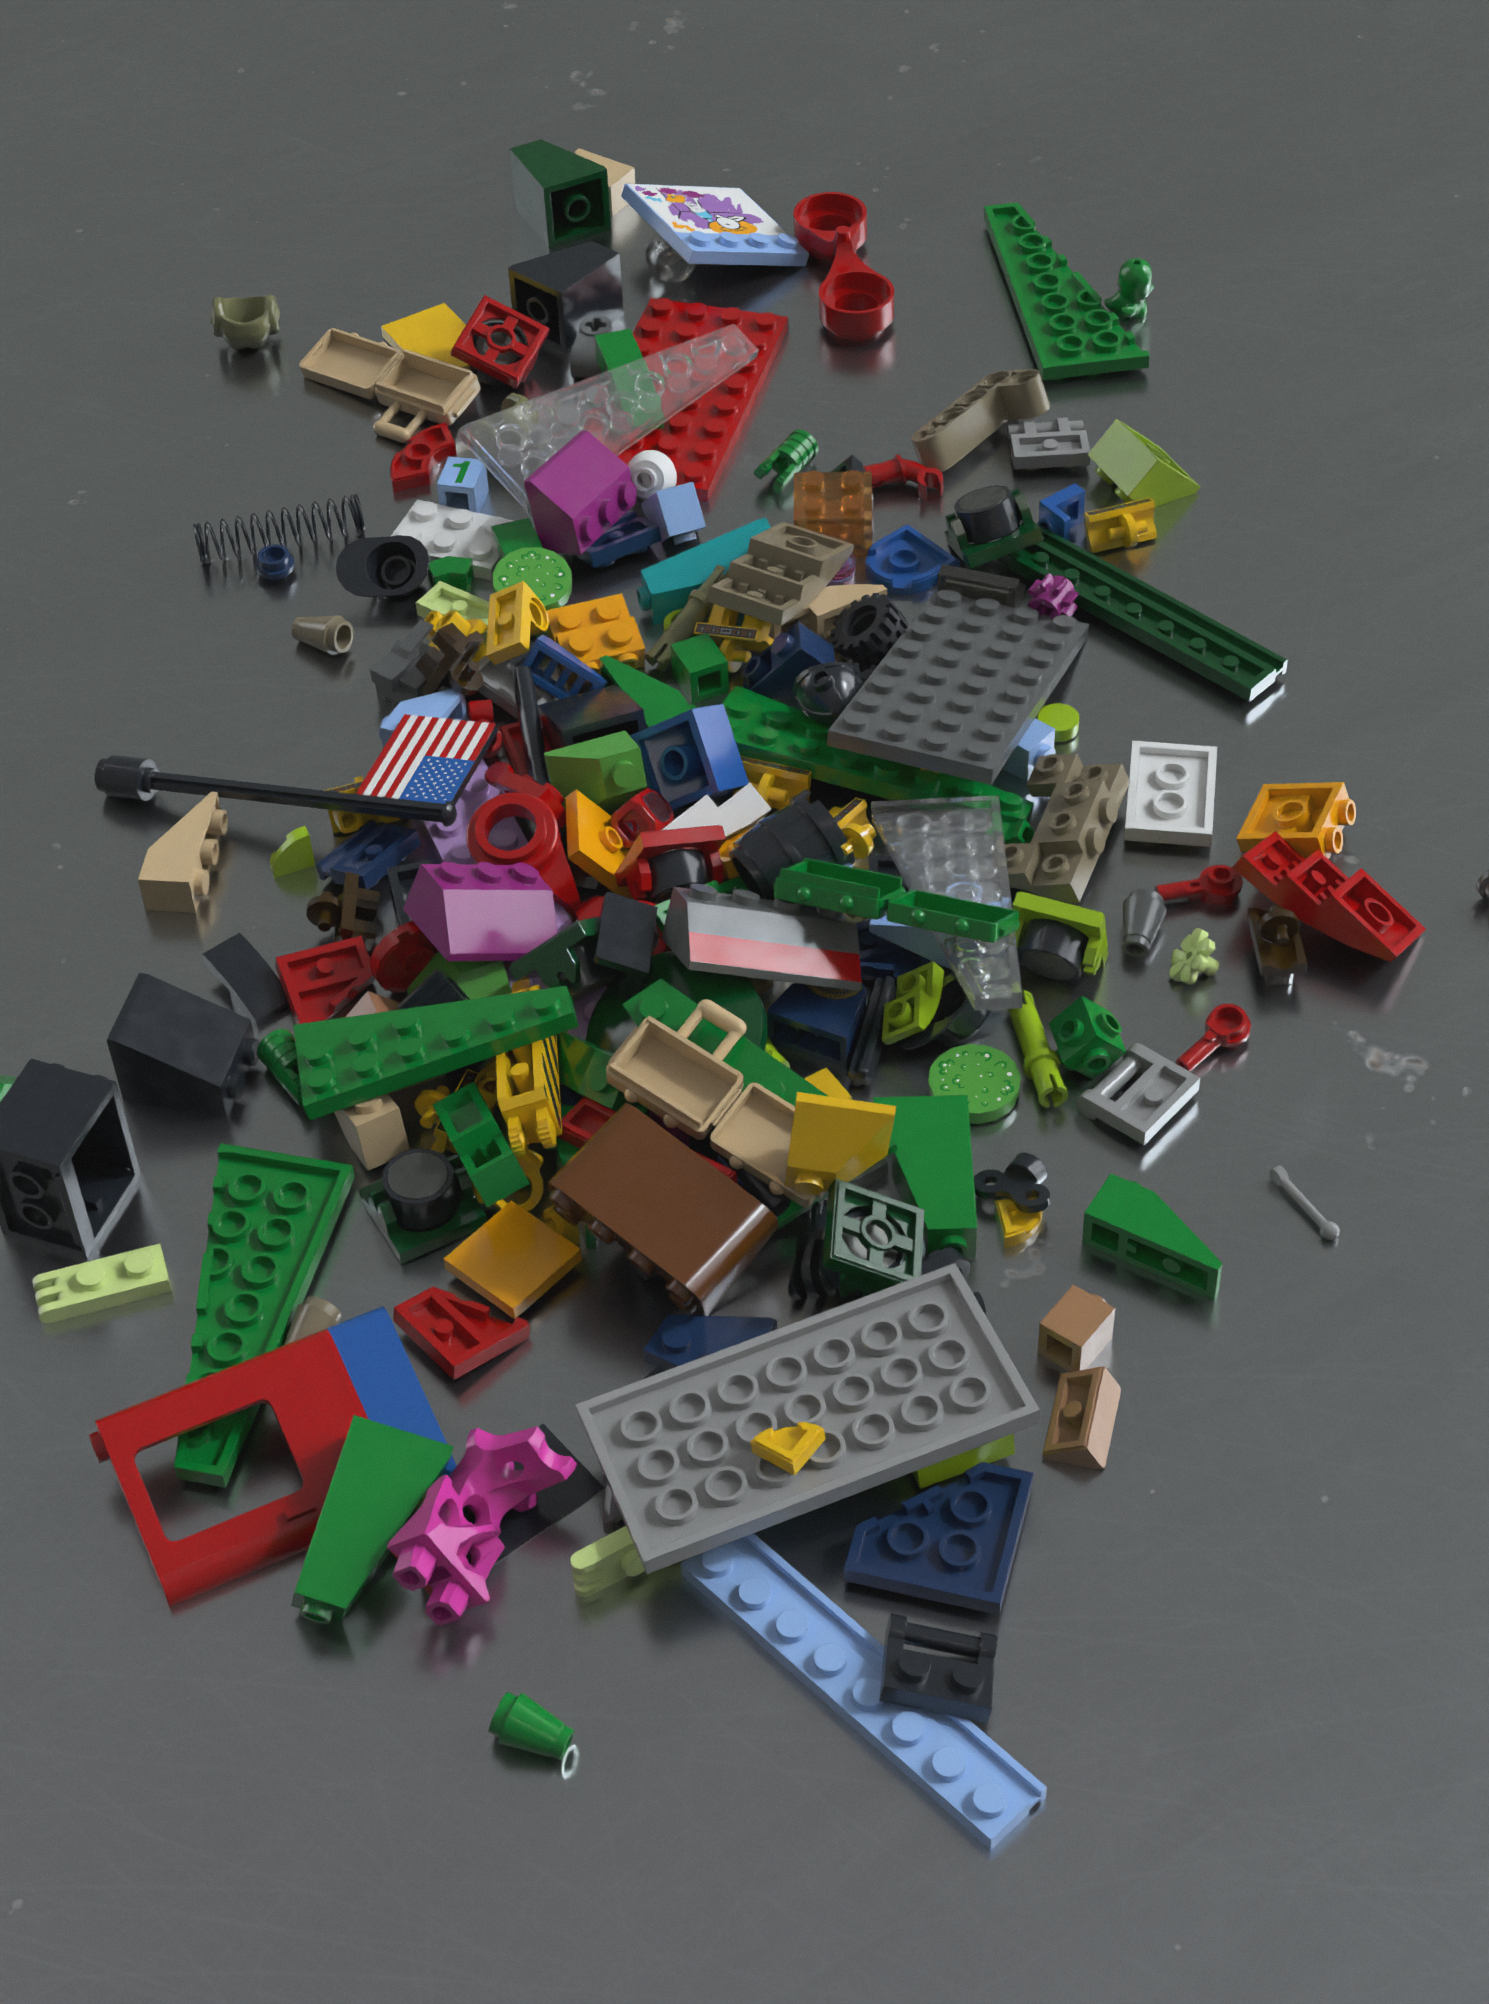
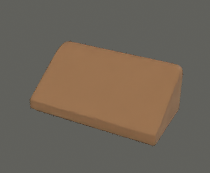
[1042,1366,1121,1469]

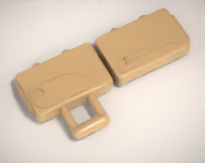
[299,328,481,443]
[606,999,825,1207]

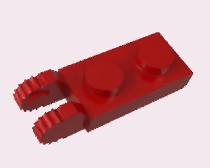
[484,761,566,829]

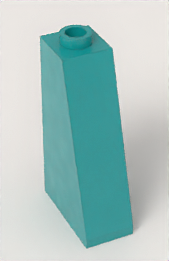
[636,517,771,625]

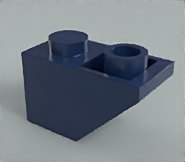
[742,622,835,699]

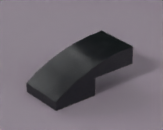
[202,932,290,1027]

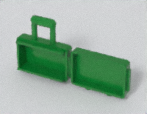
[773,858,1020,943]

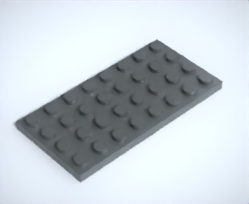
[827,590,1089,785]

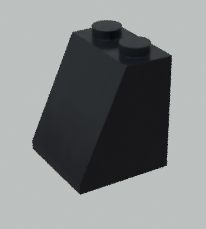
[508,241,624,354]
[538,684,647,750]
[107,973,260,1118]

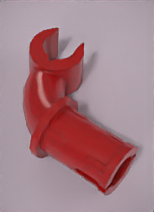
[863,454,943,501]
[468,699,502,759]

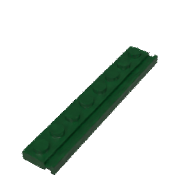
[998,524,1288,702]

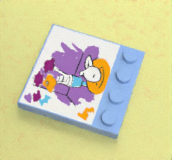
[621,184,810,266]

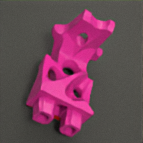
[387,1426,577,1625]

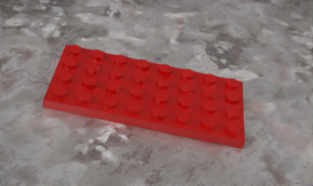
[582,298,789,503]

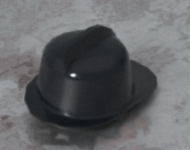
[335,535,430,598]
[898,965,993,1050]

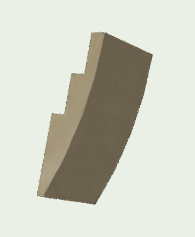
[707,522,854,626]

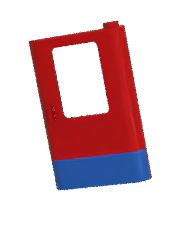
[88,1306,457,1607]

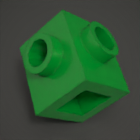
[1049,996,1127,1079]

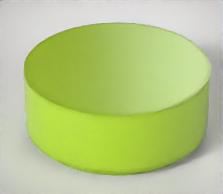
[1038,703,1079,742]

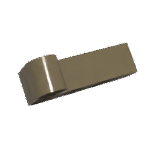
[911,369,1051,472]

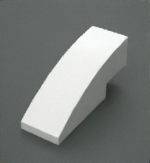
[661,783,771,854]

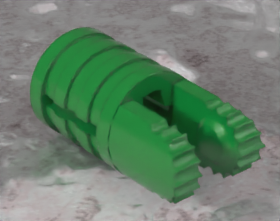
[753,429,819,493]
[257,1029,303,1106]

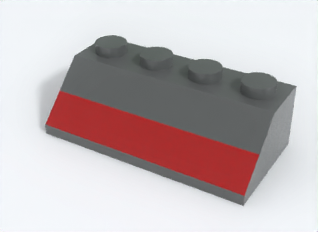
[661,883,862,991]

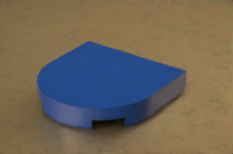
[865,524,960,595]

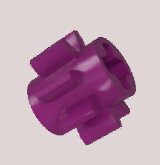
[1027,573,1078,619]

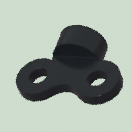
[974,1153,1050,1213]

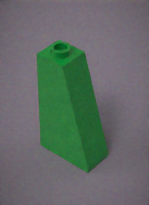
[873,1095,977,1259]
[291,1415,454,1624]

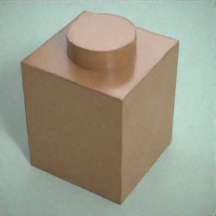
[1037,1285,1115,1372]

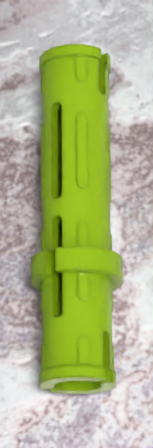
[1005,990,1068,1108]

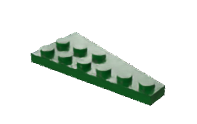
[293,986,579,1120]

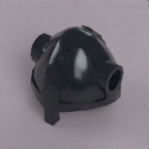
[792,660,863,725]

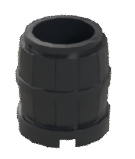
[729,790,855,900]

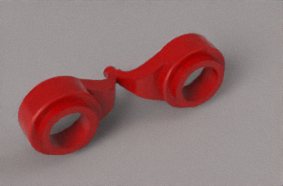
[793,192,894,340]
[466,792,671,988]

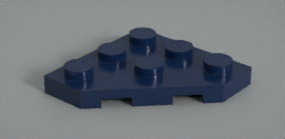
[843,1462,1034,1615]

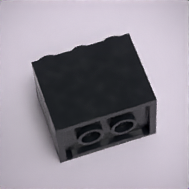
[0,1059,141,1259]

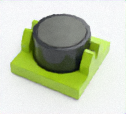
[1007,891,1109,982]

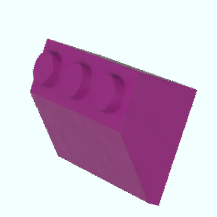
[524,431,637,555]
[403,862,557,961]

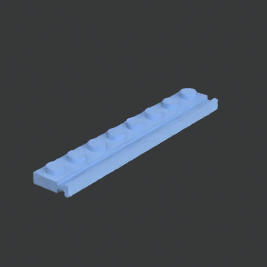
[681,1533,1047,1851]

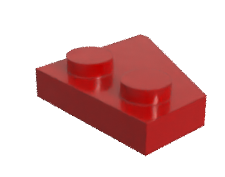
[275,936,375,1024]
[393,1286,530,1380]

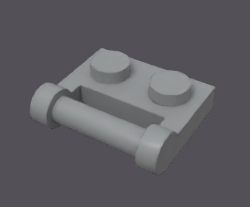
[1076,1043,1200,1145]

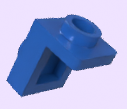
[1038,483,1085,541]

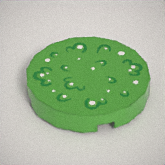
[493,547,572,610]
[928,1044,1021,1124]

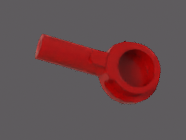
[1155,865,1243,905]
[1175,1004,1251,1072]

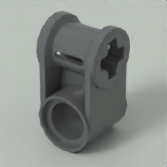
[570,314,612,380]

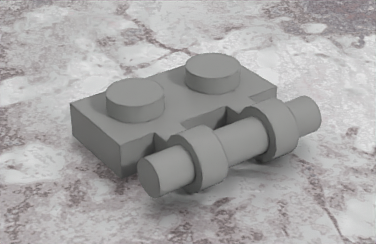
[1007,417,1091,470]

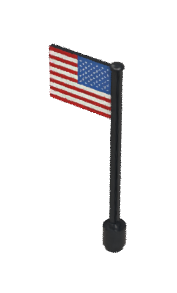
[94,714,498,827]

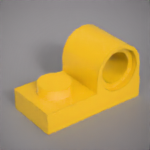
[486,581,549,665]

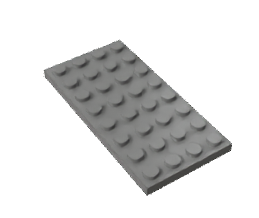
[575,1263,1041,1574]

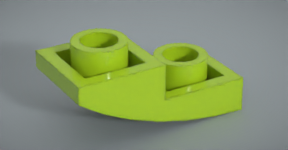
[882,961,944,1045]

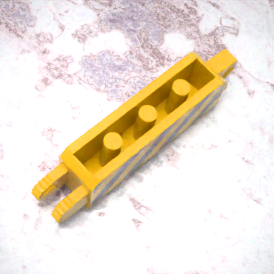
[496,979,562,1158]

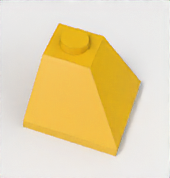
[784,1092,896,1195]

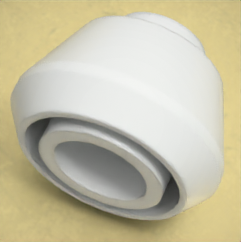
[628,450,677,501]

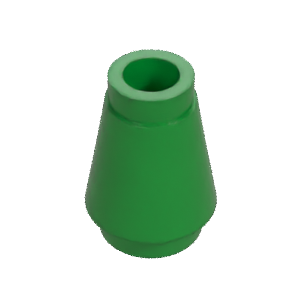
[488,1692,575,1761]

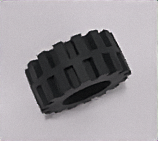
[830,593,908,670]

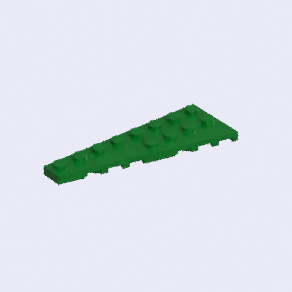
[984,202,1150,380]
[722,686,1034,827]
[174,1143,355,1488]

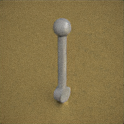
[1269,1165,1340,1240]

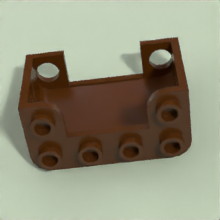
[547,1103,779,1316]

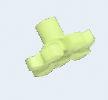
[1169,928,1219,985]

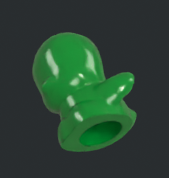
[1104,258,1154,319]

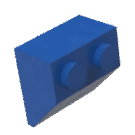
[630,704,749,812]

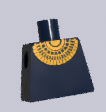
[767,983,866,1069]

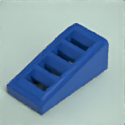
[521,635,608,699]

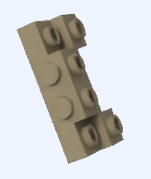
[986,753,1130,903]

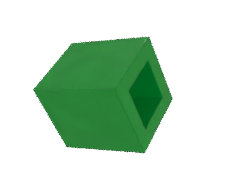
[670,633,729,704]

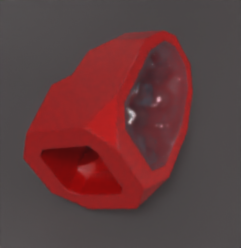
[611,788,674,848]

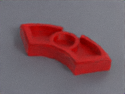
[390,423,457,493]

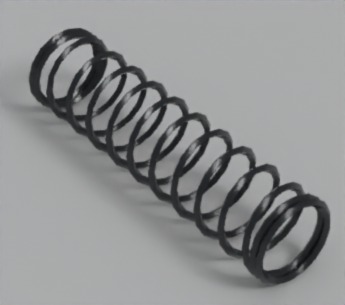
[193,493,365,565]

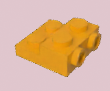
[546,593,645,684]
[1236,782,1356,859]

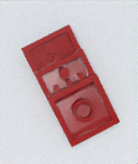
[1232,831,1426,962]

